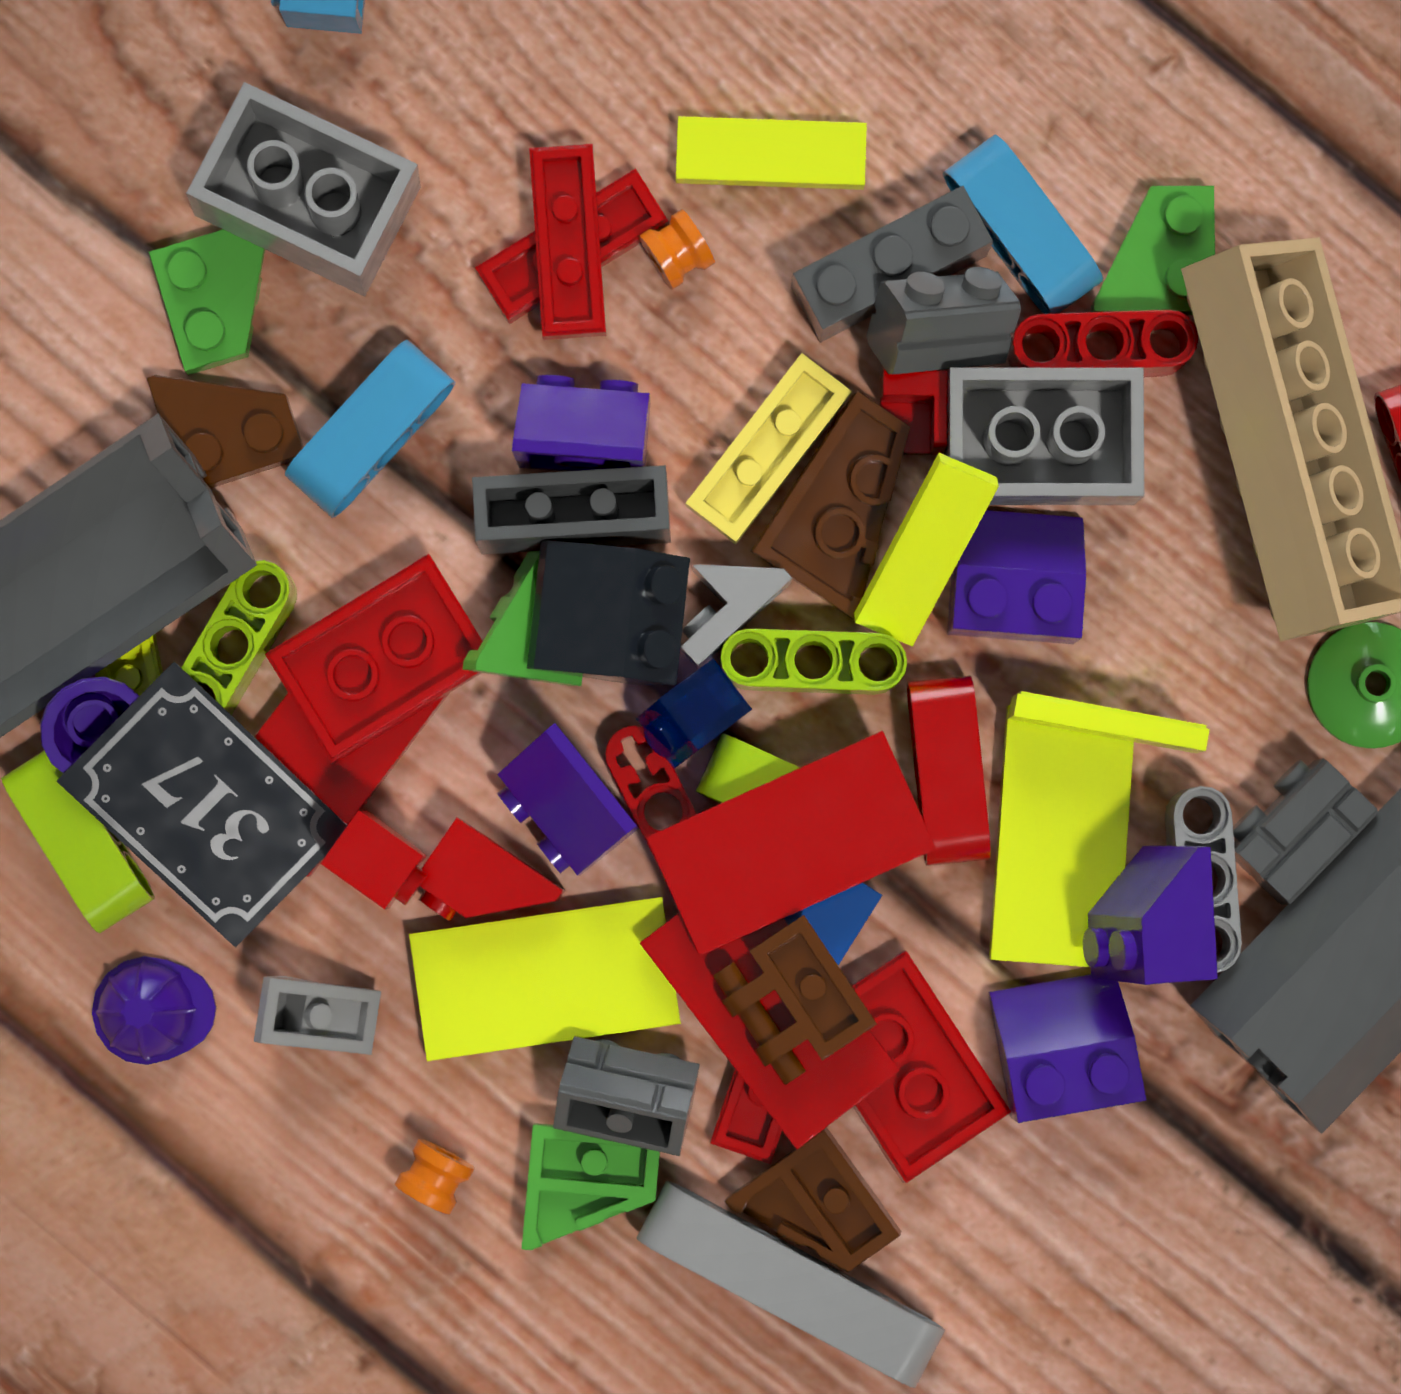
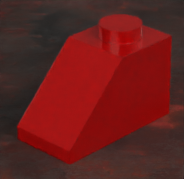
[320,810,428,910]
[418,817,566,921]

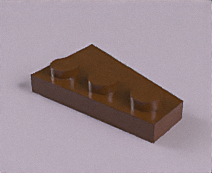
[750,391,910,621]

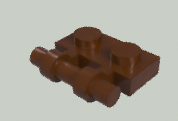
[713,915,877,1085]

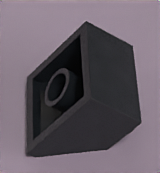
[527,540,690,685]

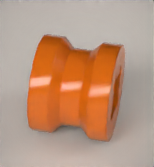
[639,209,715,290]
[394,1138,475,1215]

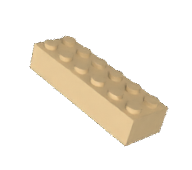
[1181,237,1401,642]

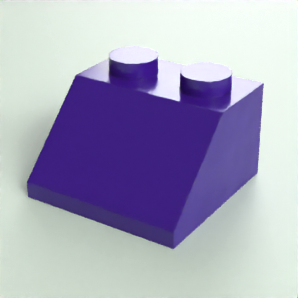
[512,375,650,471]
[947,510,1086,644]
[497,723,639,876]
[1083,845,1218,985]
[988,974,1146,1123]

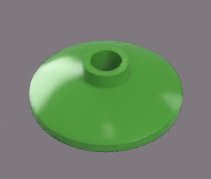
[1307,622,1401,749]

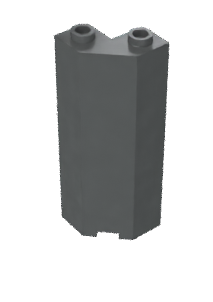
[0,413,257,738]
[1190,788,1401,1134]

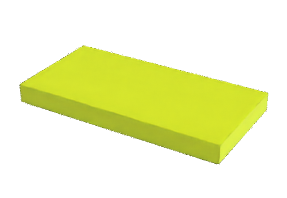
[989,705,1134,967]
[409,897,681,1061]

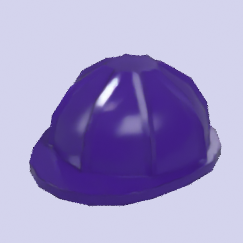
[40,677,139,773]
[92,956,217,1065]

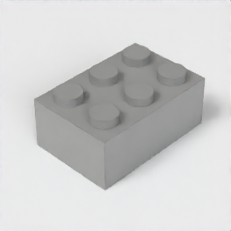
[186,82,421,297]
[944,368,1144,505]

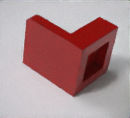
[880,369,948,455]

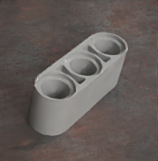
[1165,786,1242,973]

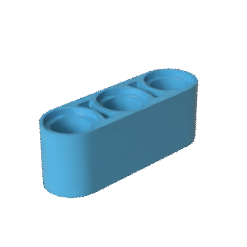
[943,134,1103,314]
[285,340,456,518]

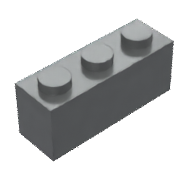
[791,186,993,343]
[472,465,671,554]

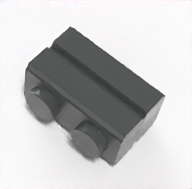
[866,267,1021,374]
[1233,758,1379,905]
[553,1036,700,1156]

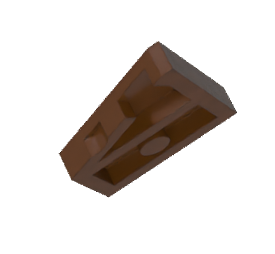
[147,375,304,489]
[724,1127,902,1273]

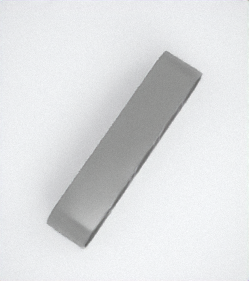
[636,1181,945,1388]

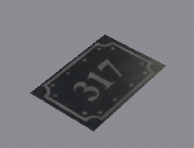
[56,662,348,948]

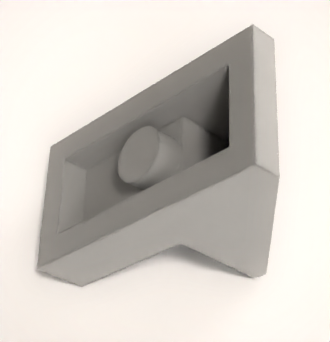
[681,565,792,669]
[254,976,381,1055]

